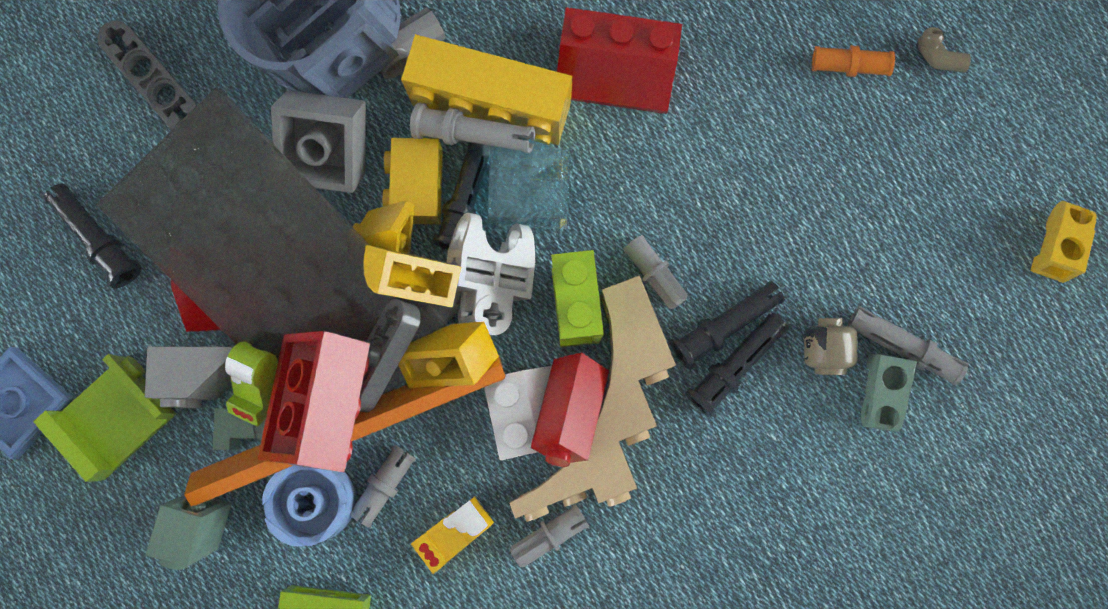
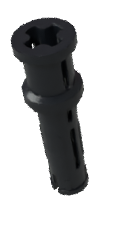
[432,142,493,250]
[43,183,142,289]
[670,281,785,370]
[685,312,789,418]

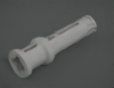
[410,103,535,153]

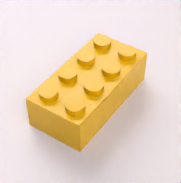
[401,34,572,147]

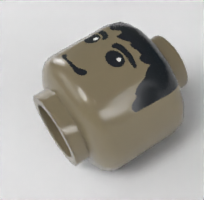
[804,318,857,375]

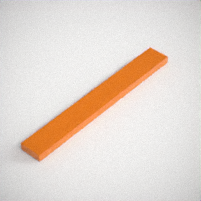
[184,352,506,506]

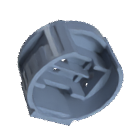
[218,0,400,98]

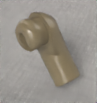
[918,27,971,73]

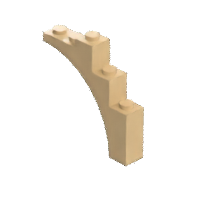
[509,275,676,522]

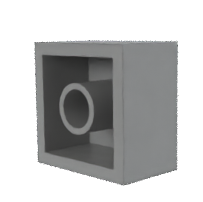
[271,90,366,193]

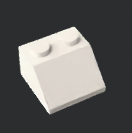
[484,366,552,460]

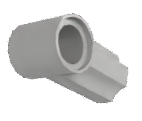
[380,7,446,79]

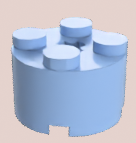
[262,465,357,546]

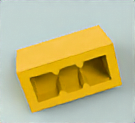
[363,245,462,307]

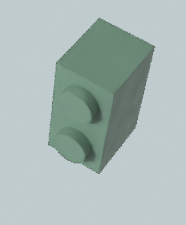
[145,496,232,570]

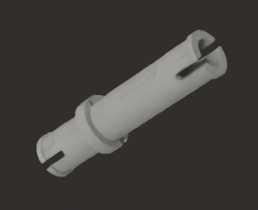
[847,306,969,386]

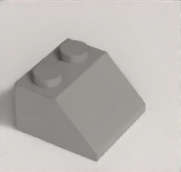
[145,347,233,408]

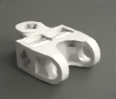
[447,213,535,335]

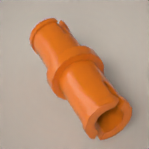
[812,45,895,77]

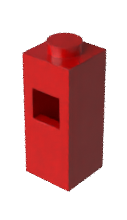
[530,352,609,467]

